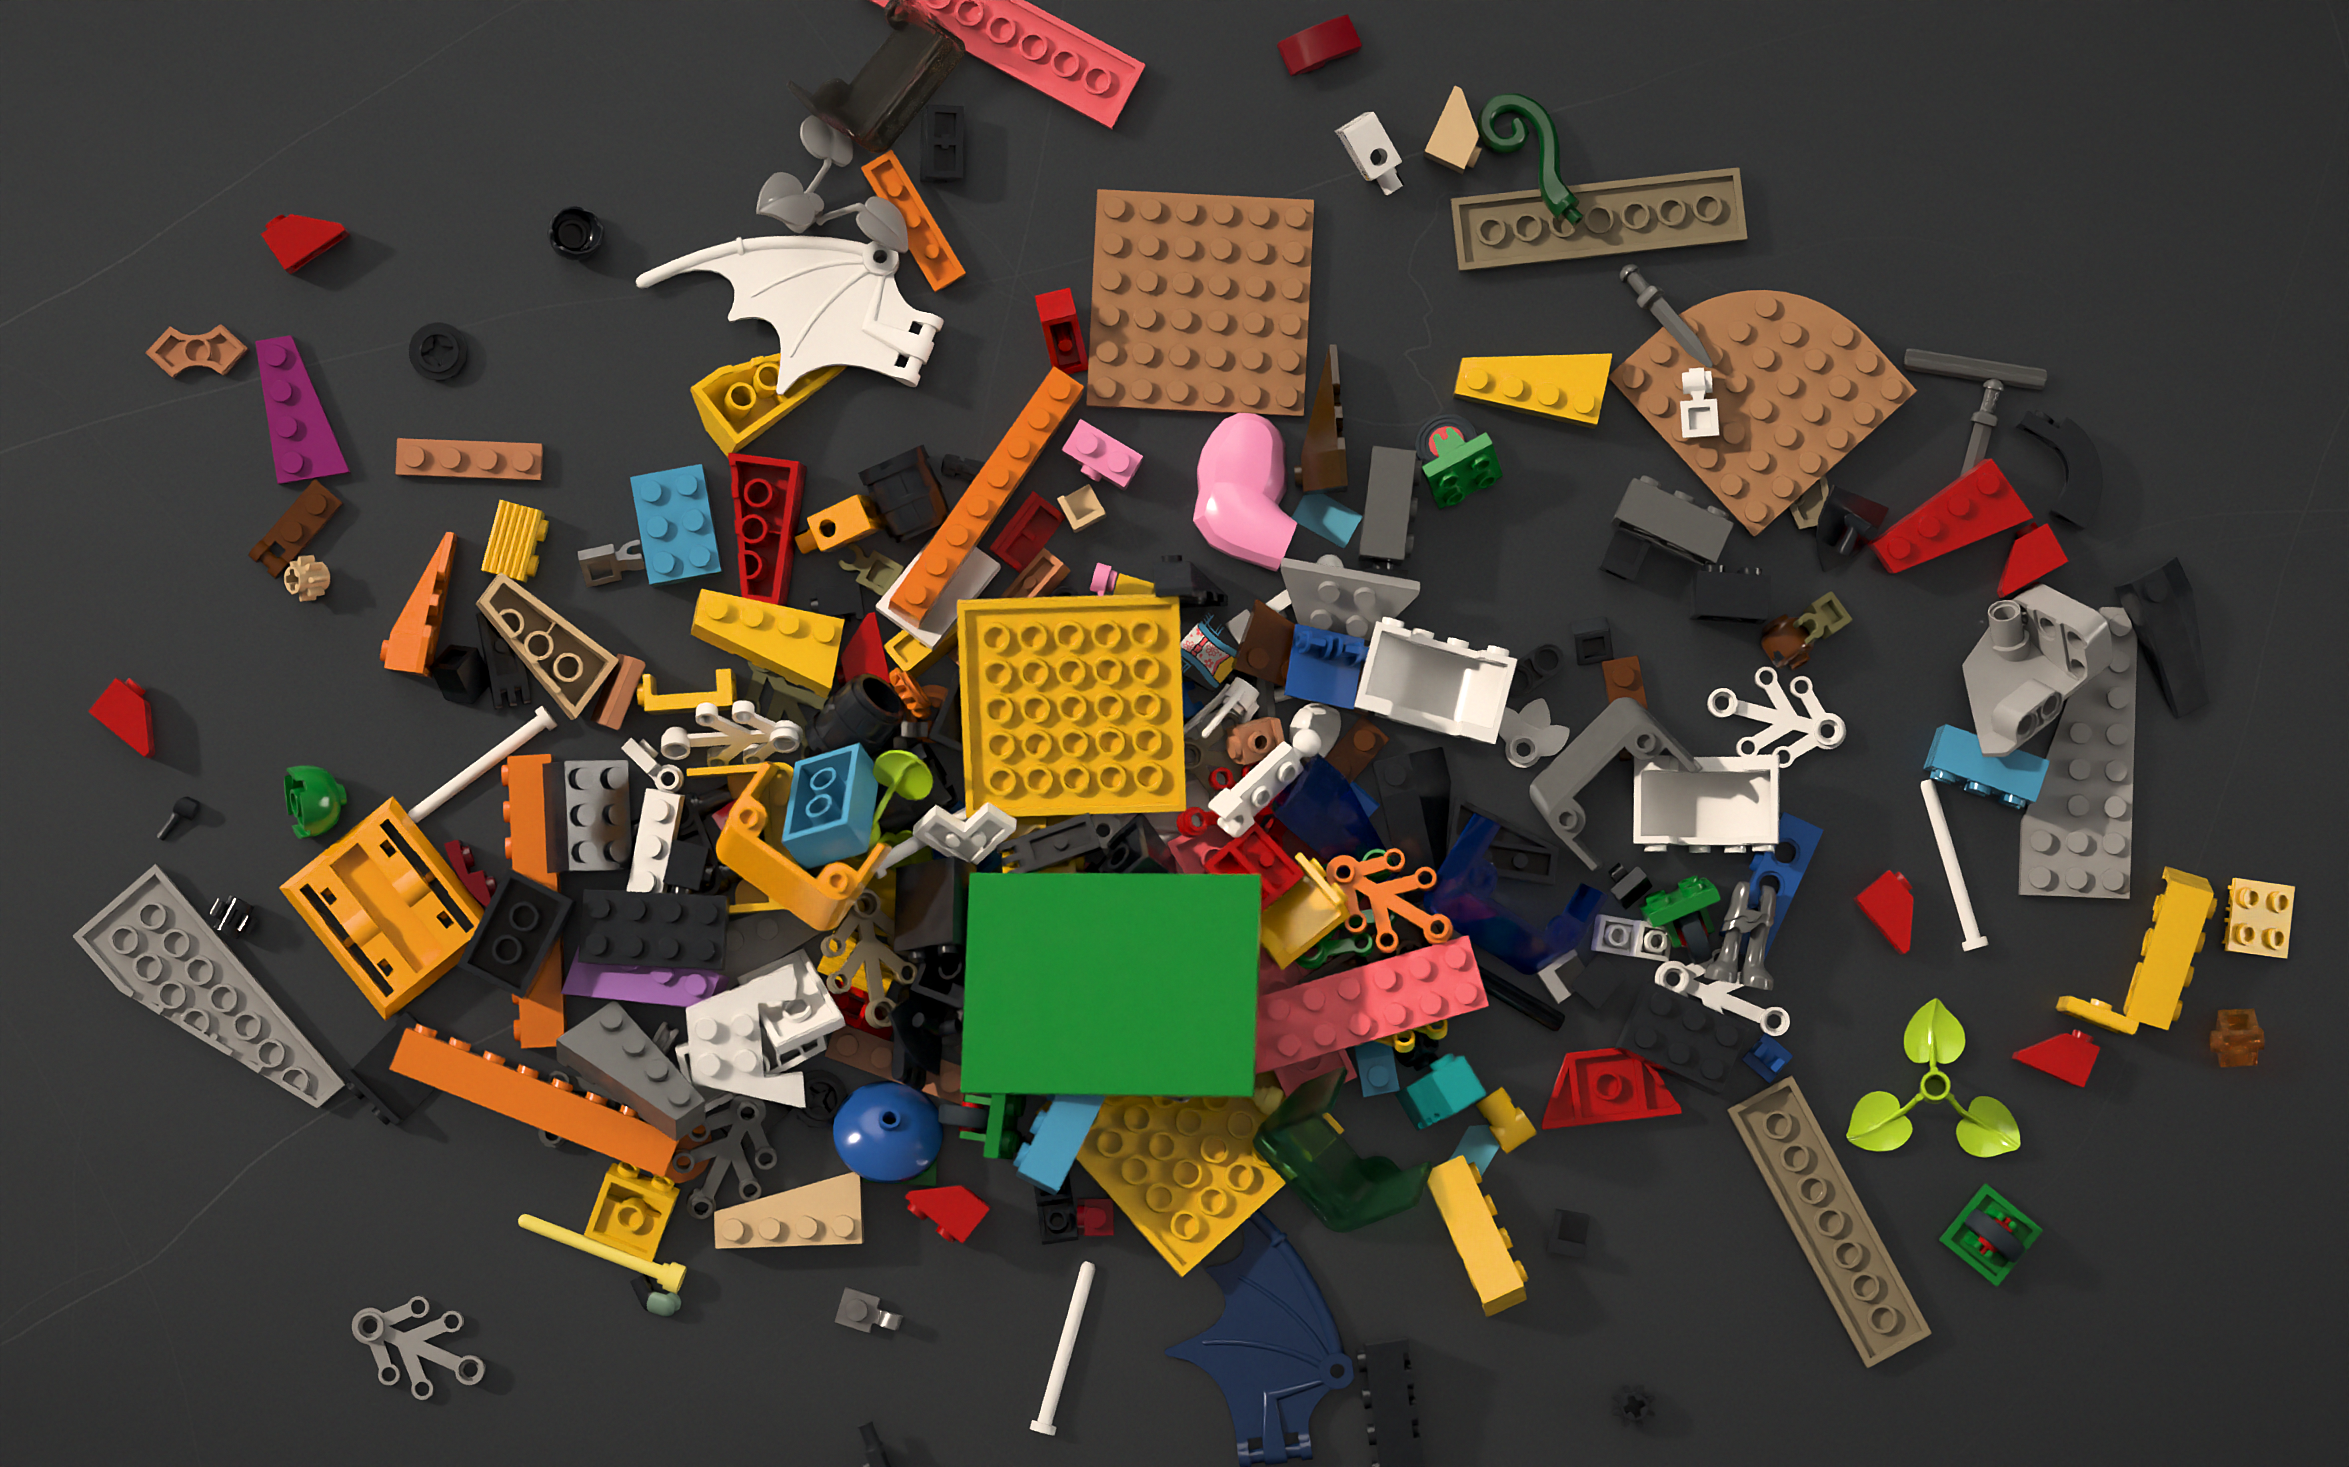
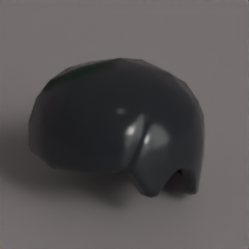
[547,206,604,261]

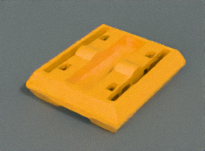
[279,796,485,1021]

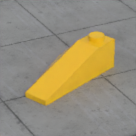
[690,353,847,458]

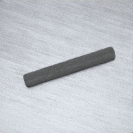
[1903,348,2047,390]

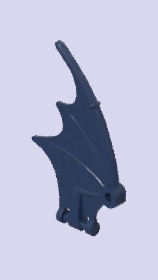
[1165,1209,1355,1467]

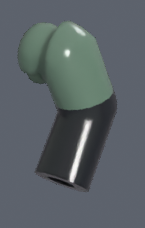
[630,1274,681,1317]

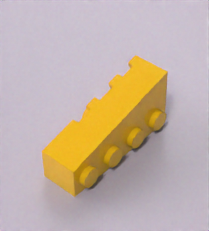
[1453,354,1613,429]
[1423,1155,1528,1317]

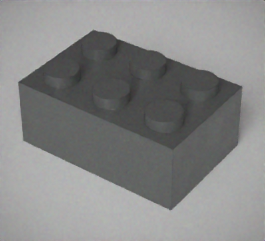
[1358,446,1422,566]
[1611,475,1734,566]

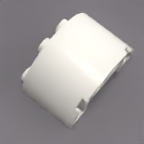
[1354,617,1517,744]
[1634,755,1780,853]

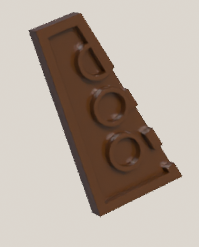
[1231,599,1369,716]

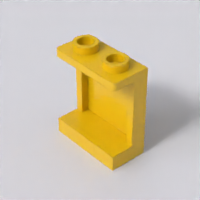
[637,669,737,715]
[1260,852,1351,970]

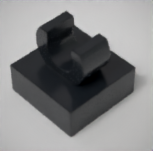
[1608,862,1653,910]

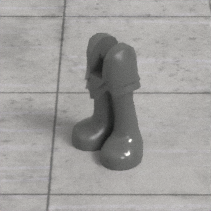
[1704,881,1776,990]

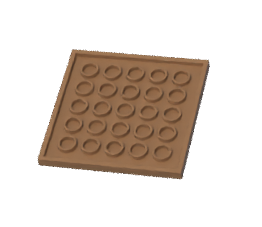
[1086,189,1314,417]

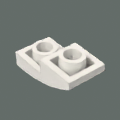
[1591,914,1671,962]

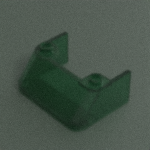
[1253,1067,1433,1233]

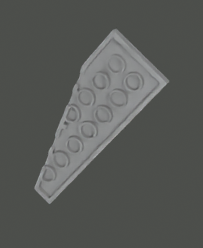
[2019,607,2137,899]
[73,864,346,1108]

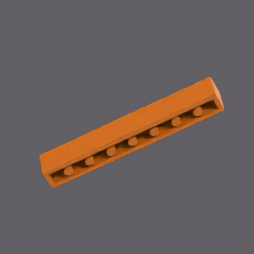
[888,366,1084,629]
[501,754,568,1048]
[390,1024,679,1177]

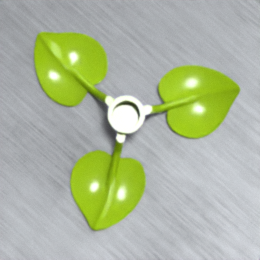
[850,750,934,872]
[1846,999,2020,1158]

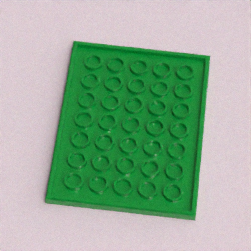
[960,873,1262,1098]

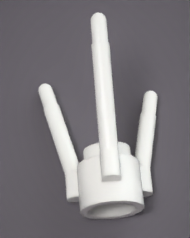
[1184,677,1260,738]

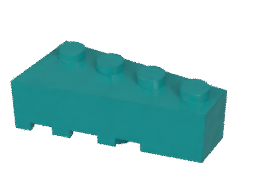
[1395,1054,1486,1131]

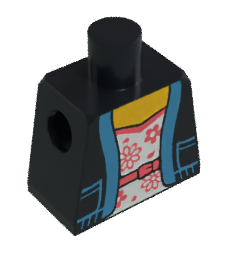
[1181,609,1254,694]

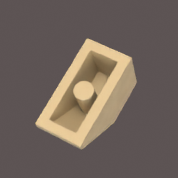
[1423,86,1482,174]

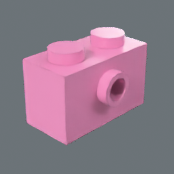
[1062,419,1143,491]

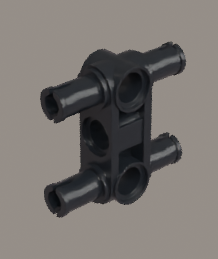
[631,784,744,896]

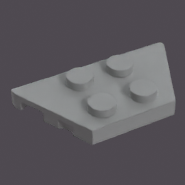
[1281,557,1420,641]

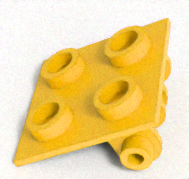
[2222,878,2295,959]

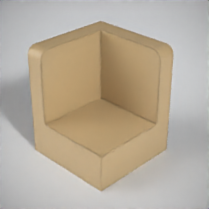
[1057,484,1107,534]

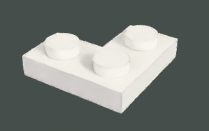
[913,802,1017,865]

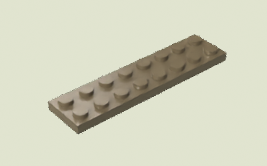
[1451,167,1747,272]
[1727,1075,1932,1368]

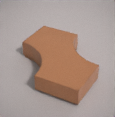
[145,324,249,378]

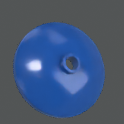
[833,1081,943,1184]

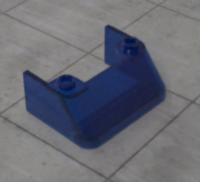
[1423,813,1608,975]

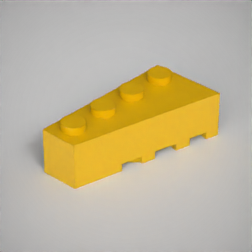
[691,589,845,699]
[2123,866,2217,1030]

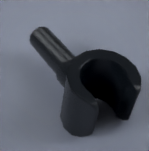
[157,796,200,841]

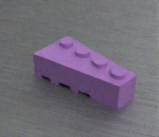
[561,943,730,1008]

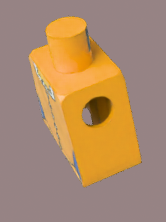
[794,495,885,554]

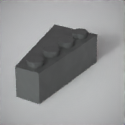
[556,1000,705,1142]

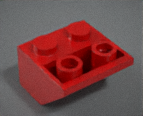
[905,1184,992,1244]

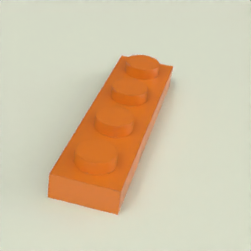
[861,150,966,293]

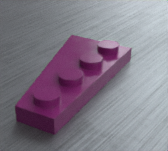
[255,335,351,485]

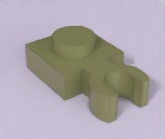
[838,543,906,597]
[1793,591,1853,644]

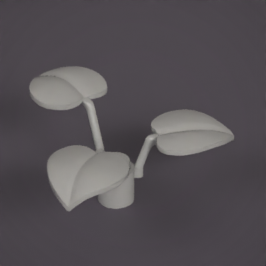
[756,113,909,254]

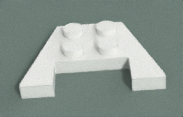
[686,964,806,1107]

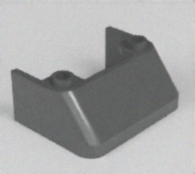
[1529,697,1703,871]

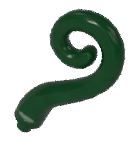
[1477,93,1584,226]

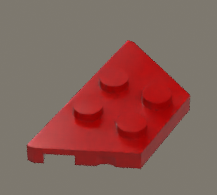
[1541,1048,1682,1130]

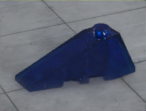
[1269,753,1399,884]

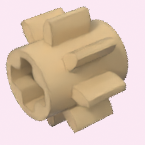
[284,555,330,602]

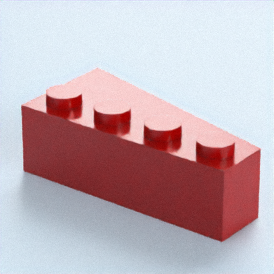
[728,453,807,607]
[1868,458,2034,573]

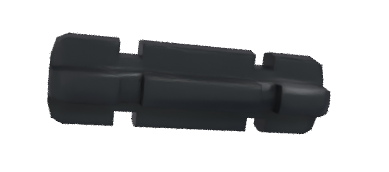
[941,453,986,482]

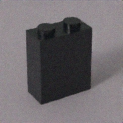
[894,856,977,964]

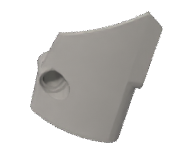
[1962,582,2113,757]

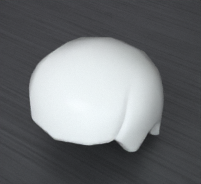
[1289,703,1341,758]

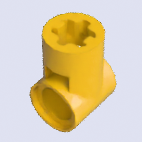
[1476,1087,1537,1154]

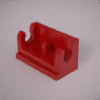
[989,491,1066,574]

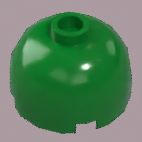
[284,765,347,839]

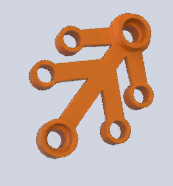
[1326,848,1453,953]

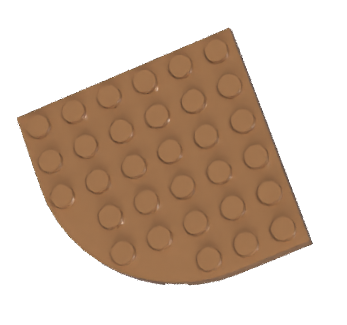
[1608,290,1917,538]

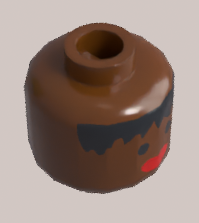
[1761,614,1815,671]

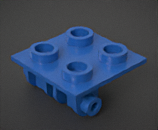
[1284,624,1369,710]

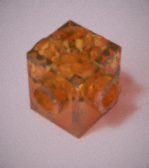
[2209,1009,2265,1067]

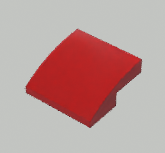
[1203,821,1305,914]

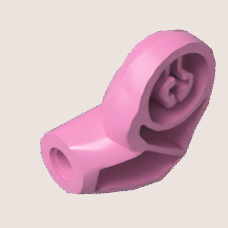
[1193,413,1297,572]

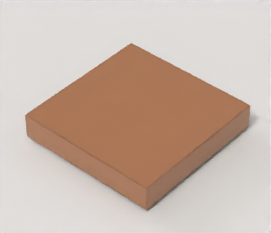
[590,653,646,730]

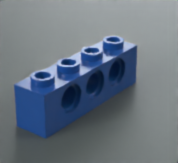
[1718,812,1824,960]

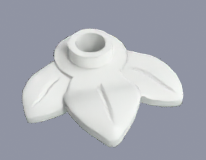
[1498,698,1570,768]

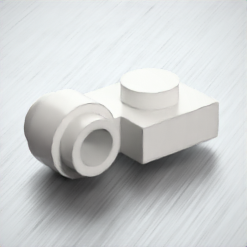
[1680,367,1719,438]
[622,738,684,793]

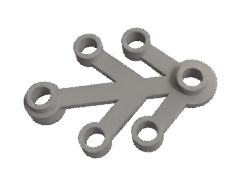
[352,1296,486,1400]

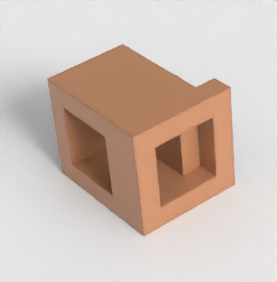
[1226,717,1285,765]

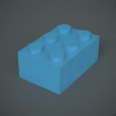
[630,464,724,588]
[1923,724,2050,809]
[782,743,878,870]
[1013,1095,1106,1195]

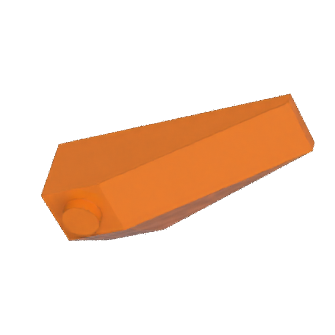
[380,532,458,678]

